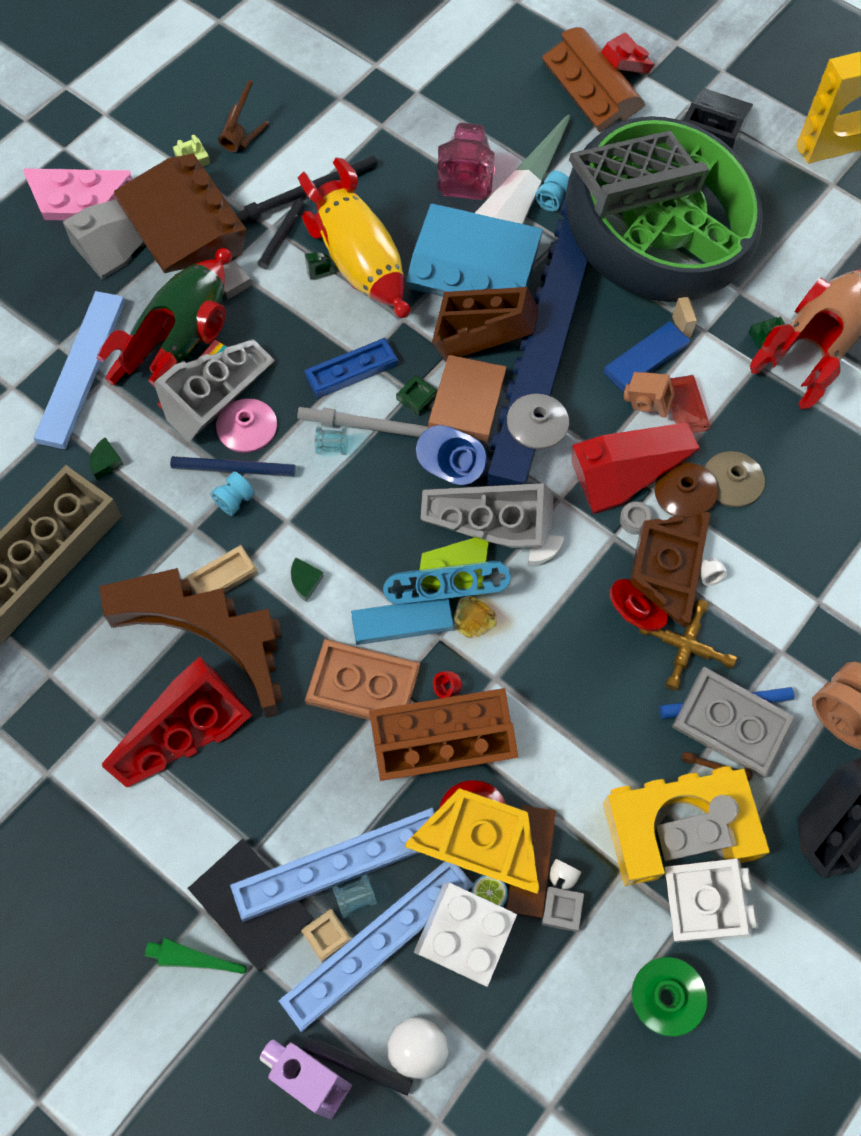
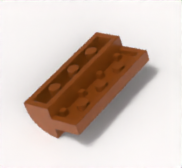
[542,27,645,132]
[369,688,519,781]

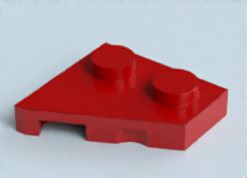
[601,32,655,73]

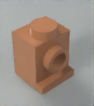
[624,372,675,418]

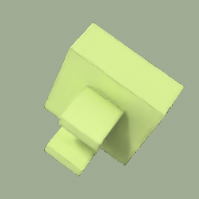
[173,135,210,166]

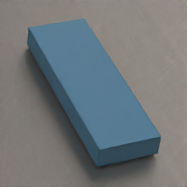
[351,598,453,645]

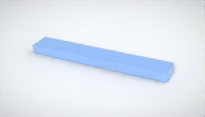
[34,291,125,450]
[230,808,434,922]
[279,862,473,1032]

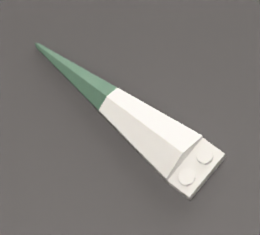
[475,115,570,224]

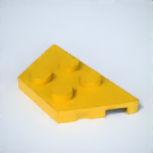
[405,788,539,894]

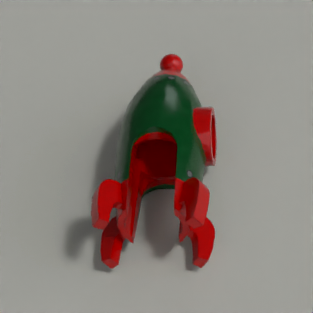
[96,248,232,409]

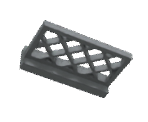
[569,131,709,217]

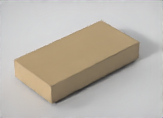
[185,545,259,594]

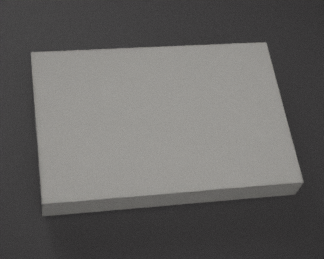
[672,667,795,778]

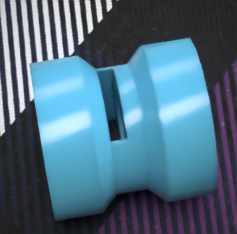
[535,171,569,212]
[210,472,255,516]

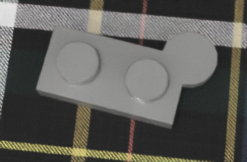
[656,795,739,861]

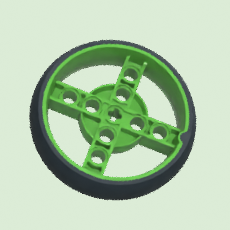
[566,116,763,302]

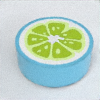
[471,875,508,907]

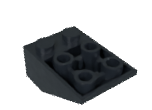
[683,88,753,150]

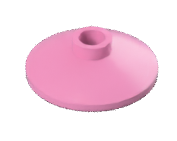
[216,399,277,453]

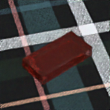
[670,375,710,433]

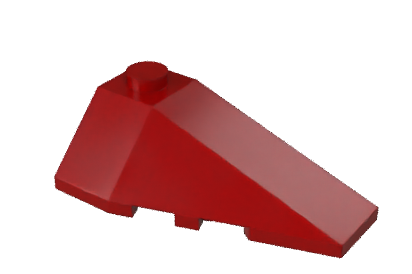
[572,422,699,514]
[102,656,252,788]

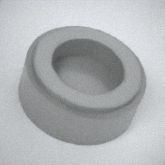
[619,502,653,535]

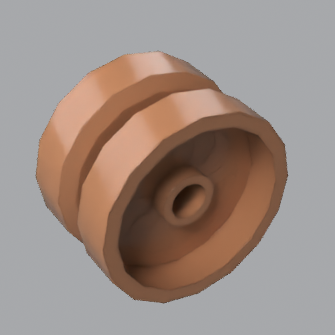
[812,662,861,750]

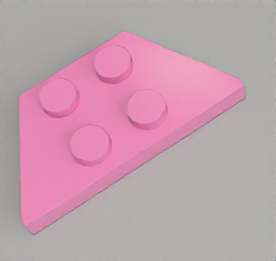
[23,168,132,220]

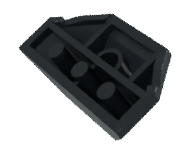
[797,758,861,878]

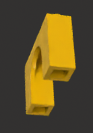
[796,52,861,164]
[603,766,770,886]

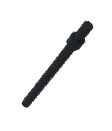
[235,155,378,223]

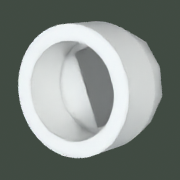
[699,558,727,586]
[549,859,581,890]

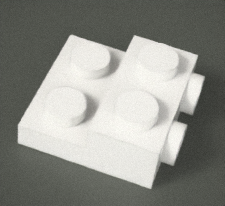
[665,859,758,943]

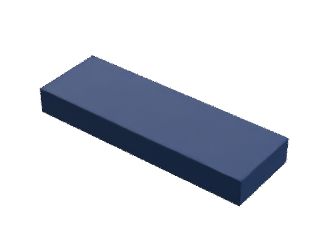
[603,321,690,392]
[304,337,398,399]

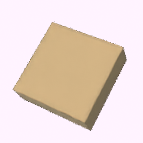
[672,297,697,338]
[301,909,352,962]

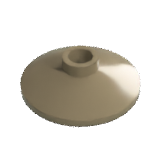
[705,451,765,507]

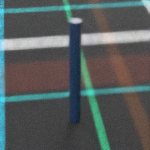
[170,456,296,477]

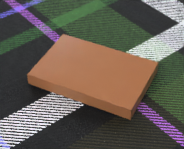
[428,355,506,442]
[305,639,420,720]

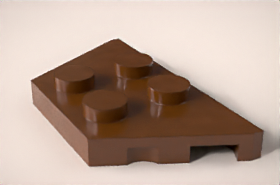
[629,512,711,627]

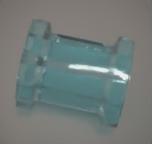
[315,427,348,455]
[332,874,377,919]

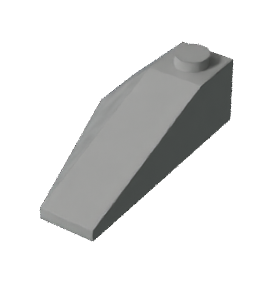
[63,199,145,280]
[154,339,275,442]
[420,483,554,548]

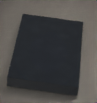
[187,838,314,972]

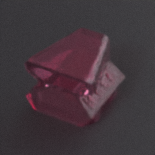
[437,123,496,200]

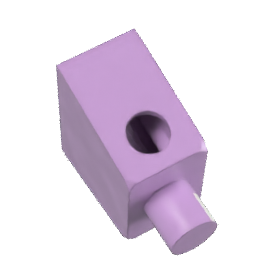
[260,1040,353,1120]

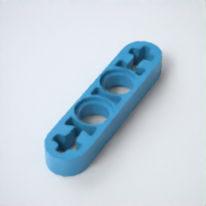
[383,561,511,604]

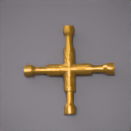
[638,600,737,691]

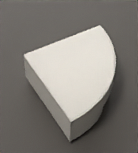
[528,535,564,566]

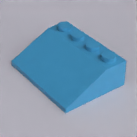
[406,203,543,297]

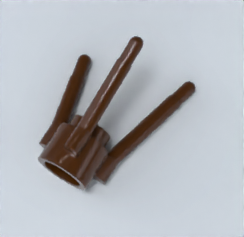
[218,80,269,152]

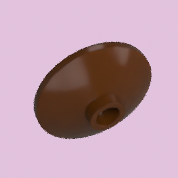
[655,462,718,518]

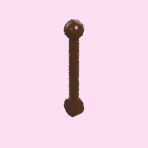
[681,752,753,781]

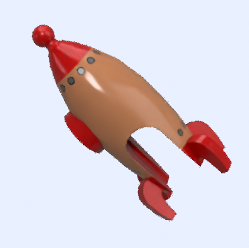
[750,269,861,409]

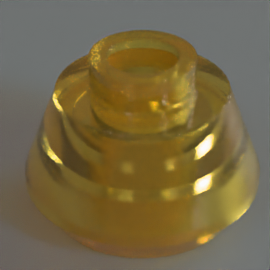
[454,596,497,638]

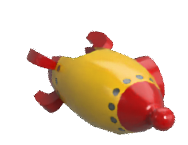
[297,158,411,319]

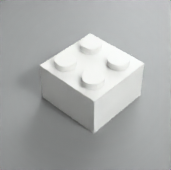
[414,883,517,987]

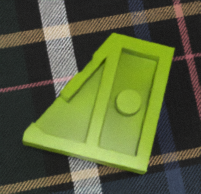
[420,537,489,596]

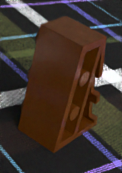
[432,287,539,362]

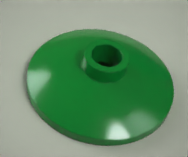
[631,957,707,1037]

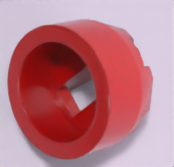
[433,671,463,698]

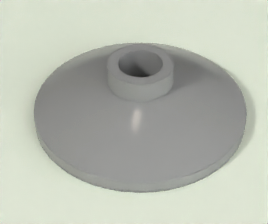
[507,394,569,449]

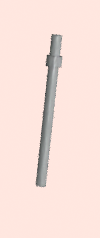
[297,407,479,441]

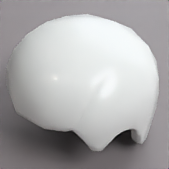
[387,1017,449,1079]

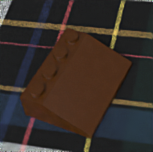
[114,153,246,274]

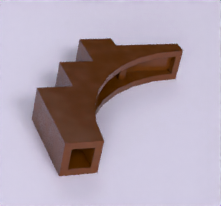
[99,568,283,718]

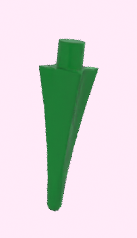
[145,938,247,974]

